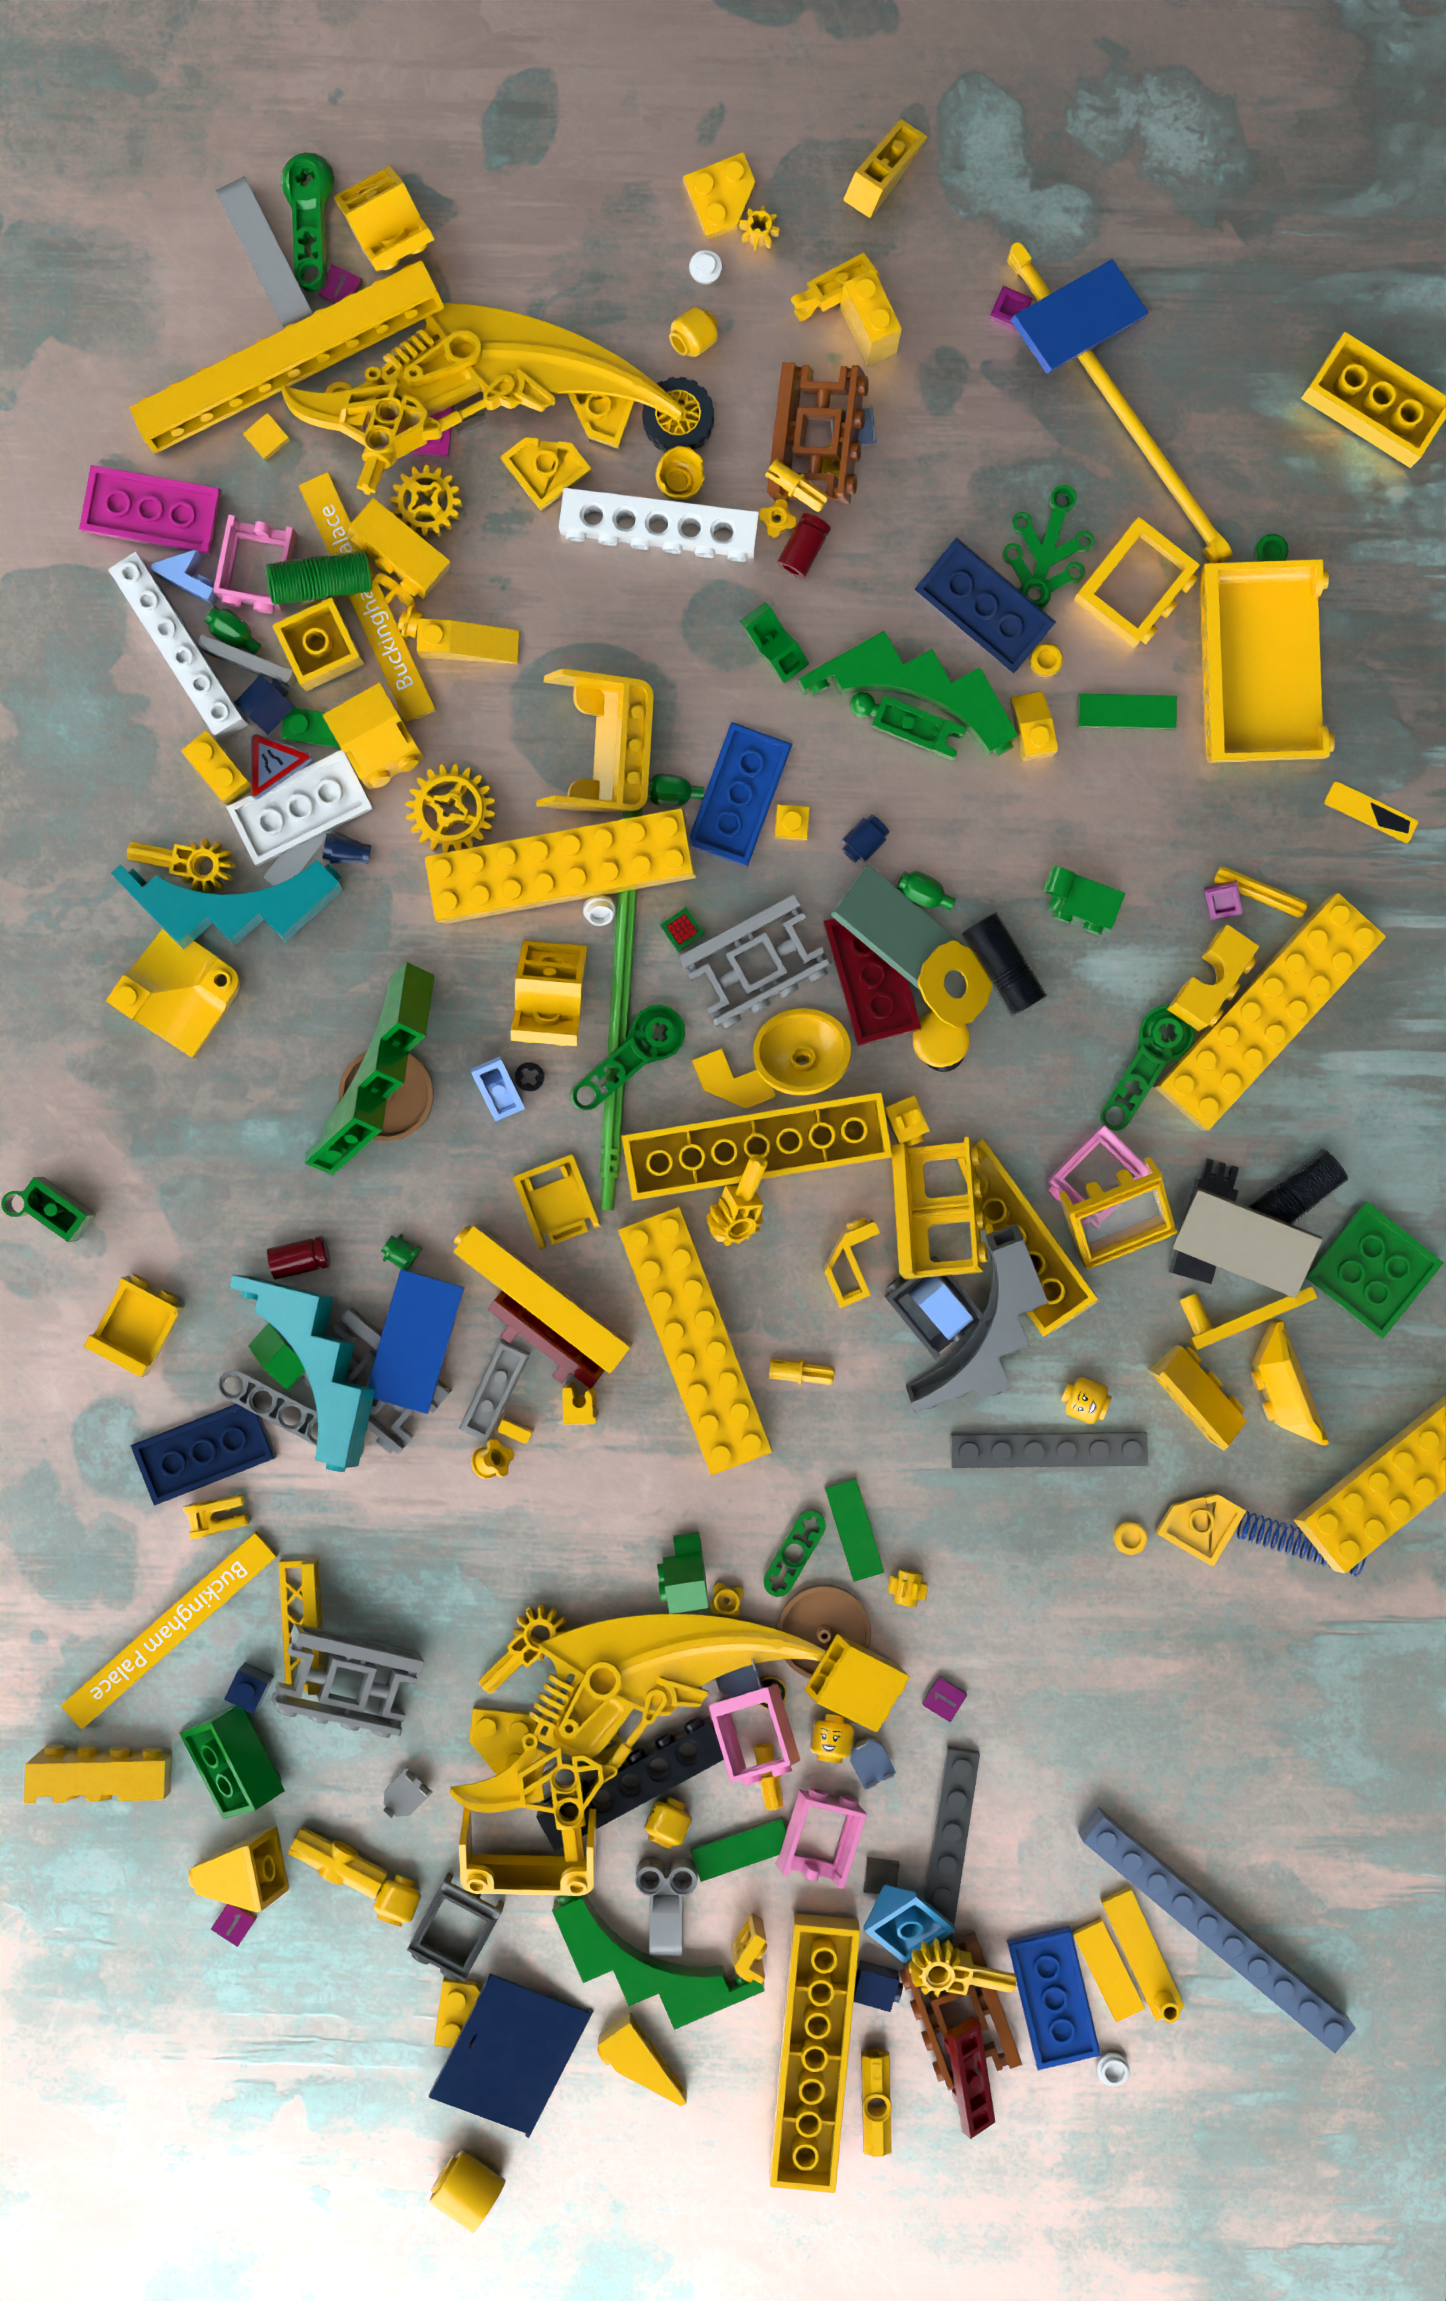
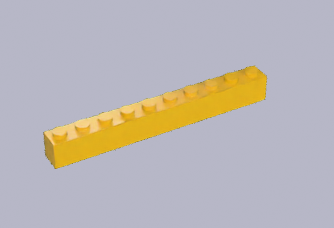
[129,260,445,455]

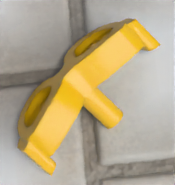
[372,573,416,611]

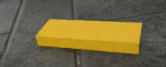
[1072,1918,1145,2023]

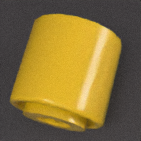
[429,2150,506,2233]

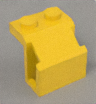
[323,682,425,790]
[822,1216,880,1308]

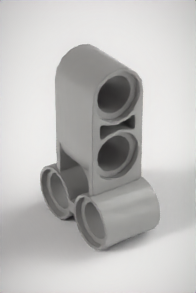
[635,1857,698,1956]

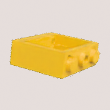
[1073,516,1200,648]

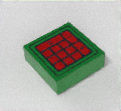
[660,907,705,952]

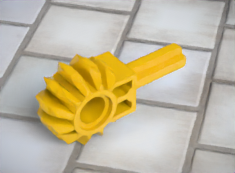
[127,838,235,894]
[706,1154,768,1246]
[478,1604,569,1694]
[908,1937,1017,1997]

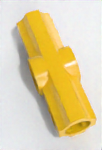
[288,1826,388,1899]
[861,2049,892,2157]

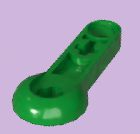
[280,152,334,292]
[569,1005,685,1111]
[1100,1005,1195,1131]

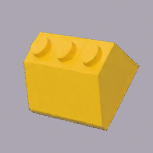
[1148,1345,1247,1450]

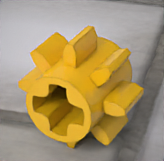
[739,206,780,251]
[887,1569,929,1607]

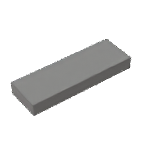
[197,634,297,688]
[459,1340,530,1442]

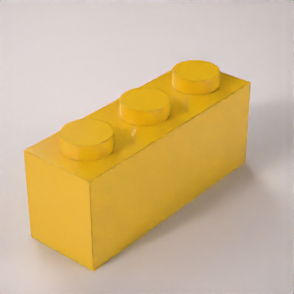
[347,498,450,599]

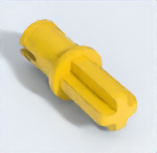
[765,458,828,512]
[769,1358,835,1385]
[752,1742,784,1810]

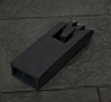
[1169,1158,1239,1284]

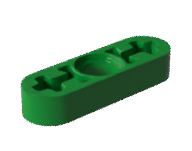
[763,1509,826,1597]

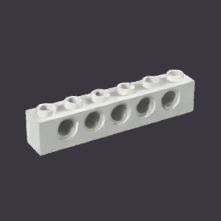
[559,488,759,562]
[108,552,249,742]

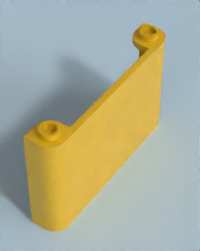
[1200,559,1335,763]

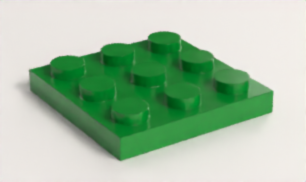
[1305,1201,1444,1339]

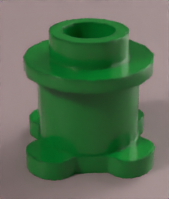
[381,1234,423,1273]

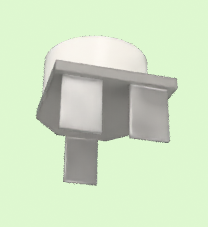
[383,1767,432,1819]

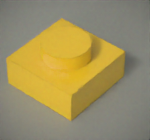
[775,804,810,841]

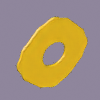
[918,940,992,1028]

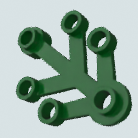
[1002,485,1094,609]

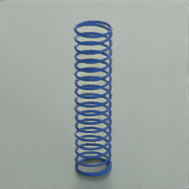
[1237,1510,1366,1577]

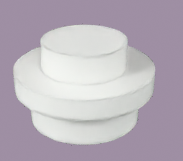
[689,250,722,284]
[583,895,616,926]
[1097,2052,1130,2087]

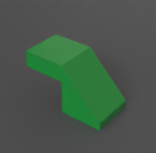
[739,602,809,683]
[248,1323,306,1390]

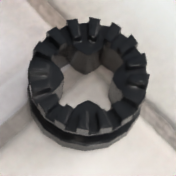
[515,1062,545,1092]

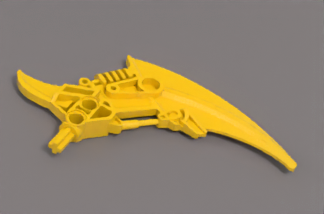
[281,303,683,495]
[449,1614,827,1862]

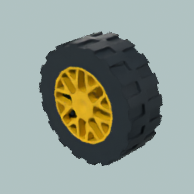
[642,377,714,453]

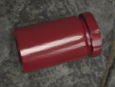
[777,513,831,579]
[267,1236,330,1280]

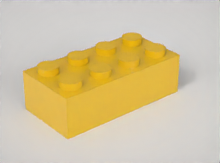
[1301,332,1446,468]

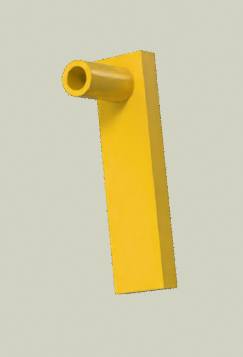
[1179,1286,1317,1351]
[1100,1886,1185,2023]

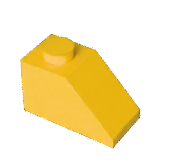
[1010,691,1058,762]

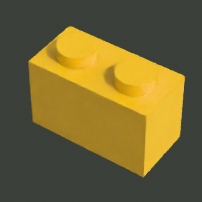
[181,730,251,806]

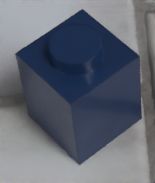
[234,674,295,735]
[224,1662,274,1714]
[853,1960,903,2012]

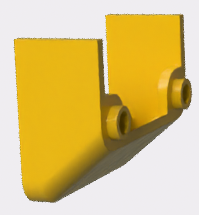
[536,668,654,812]
[459,1807,597,1896]

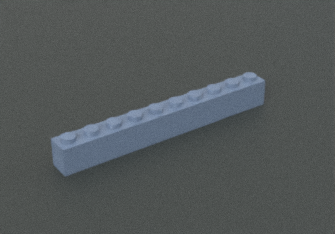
[1078,1807,1356,2053]

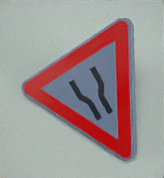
[251,734,312,800]

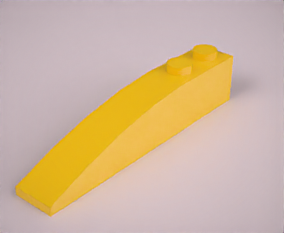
[957,1139,1100,1337]

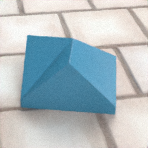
[864,1885,956,1963]

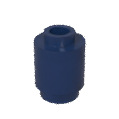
[841,814,890,863]

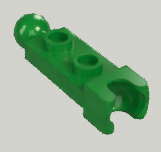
[850,692,967,761]

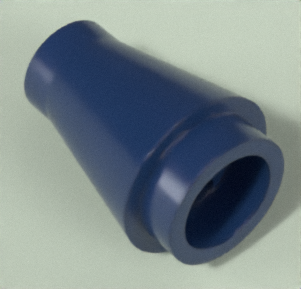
[322,831,371,864]

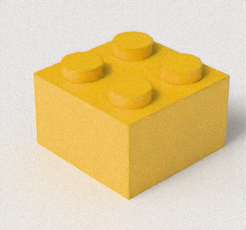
[272,597,365,692]

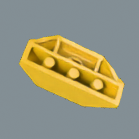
[1251,1319,1330,1446]

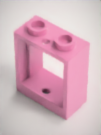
[708,1684,801,1786]

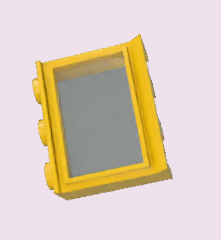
[1058,1156,1178,1270]

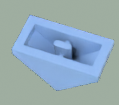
[908,1276,973,1340]

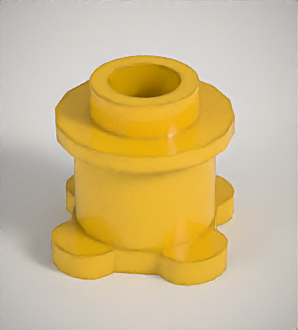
[471,1438,514,1479]

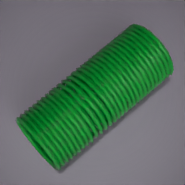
[266,550,372,606]

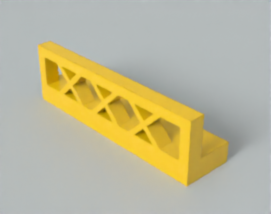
[278,1558,325,1695]

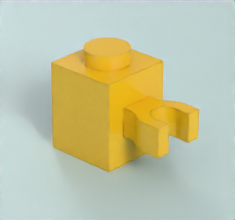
[884,1095,930,1148]

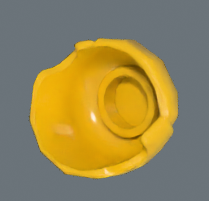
[655,446,705,501]

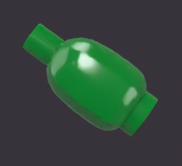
[204,606,262,655]
[648,774,704,807]
[896,871,956,911]

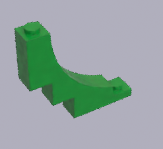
[798,631,1018,757]
[304,962,435,1176]
[552,1894,765,2030]

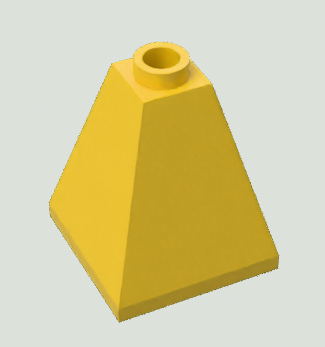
[188,1826,289,1912]

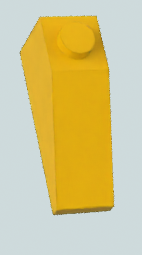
[843,119,928,218]
[416,618,520,664]
[597,2012,687,2107]

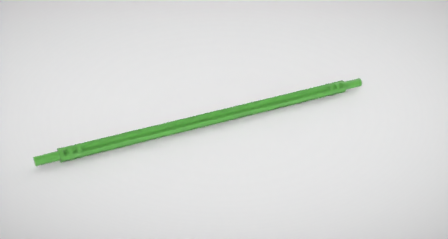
[599,807,643,1211]

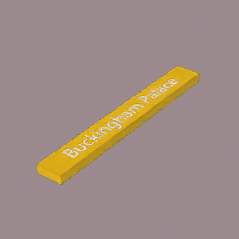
[298,472,436,724]
[60,1531,278,1730]

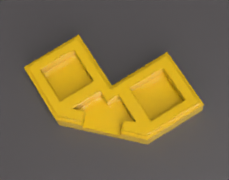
[692,1048,776,1109]

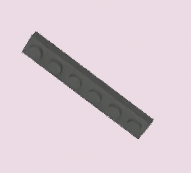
[951,1432,1148,1468]
[924,1746,980,1945]

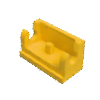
[562,1382,599,1425]

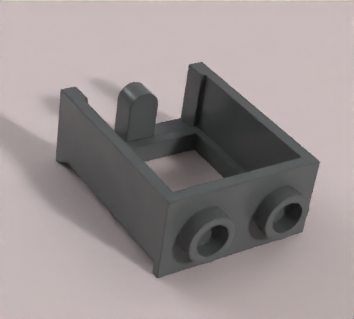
[884,1256,983,1359]
[407,1873,505,1982]

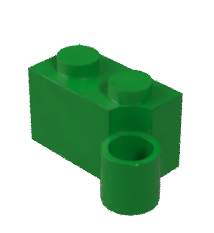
[1043,865,1125,935]
[1,1177,96,1242]
[657,1532,709,1614]

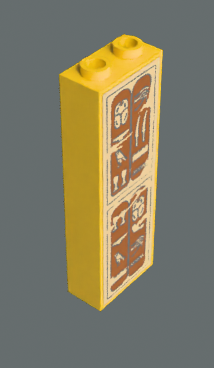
[453,1224,633,1374]

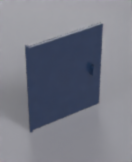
[428,1973,593,2138]

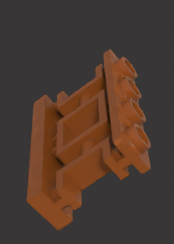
[767,362,869,504]
[899,1932,1022,2090]

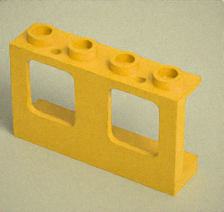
[891,1137,988,1279]

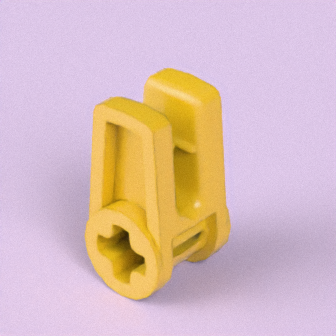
[183,1494,250,1539]

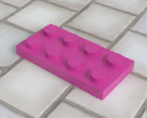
[79,465,222,555]

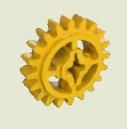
[405,764,496,853]

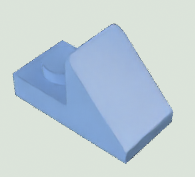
[150,550,218,607]
[470,1057,525,1122]

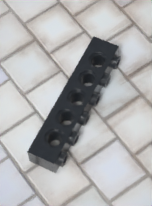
[536,1716,724,1851]

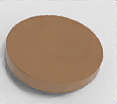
[339,1051,434,1142]
[777,1585,871,1679]

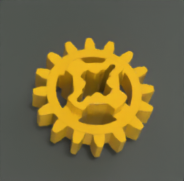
[390,465,463,539]

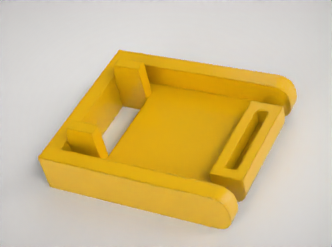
[512,1154,601,1250]

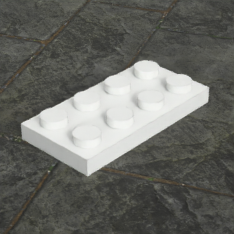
[226,750,373,867]

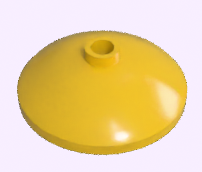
[753,1008,851,1095]

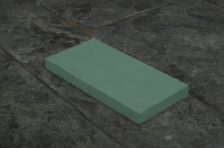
[830,865,963,991]

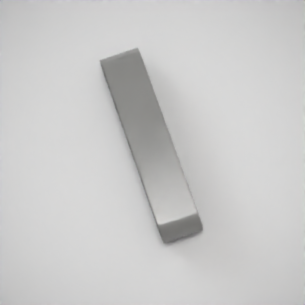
[215,176,313,328]
[218,1370,365,1455]

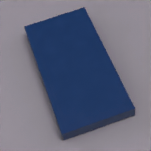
[914,537,1057,674]
[130,1398,277,1506]

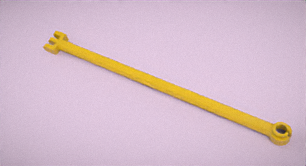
[1007,242,1233,563]

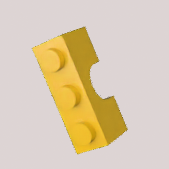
[1167,924,1259,1031]

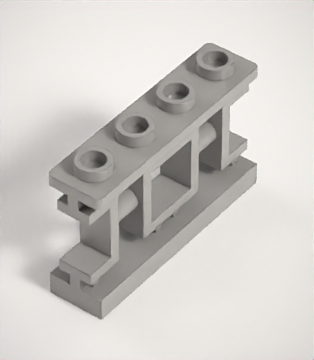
[679,895,831,1029]
[301,1308,452,1454]
[271,1623,424,1738]

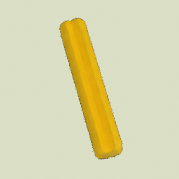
[1214,866,1308,918]

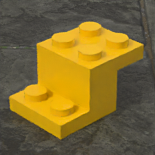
[333,165,435,271]
[511,940,588,1046]

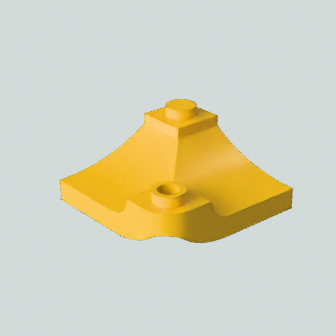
[105,928,241,1058]

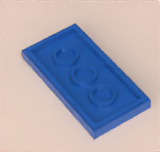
[1011,259,1149,375]
[690,722,792,867]
[367,1269,465,1414]
[1007,1926,1101,2070]

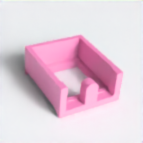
[213,514,298,614]
[1046,1125,1148,1227]
[775,1788,867,1889]

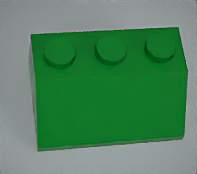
[179,1705,285,1819]

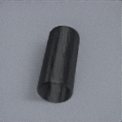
[962,912,1047,1016]
[1249,1149,1348,1224]

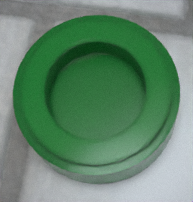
[1254,534,1289,562]

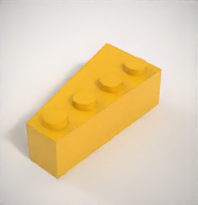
[24,1744,172,1804]

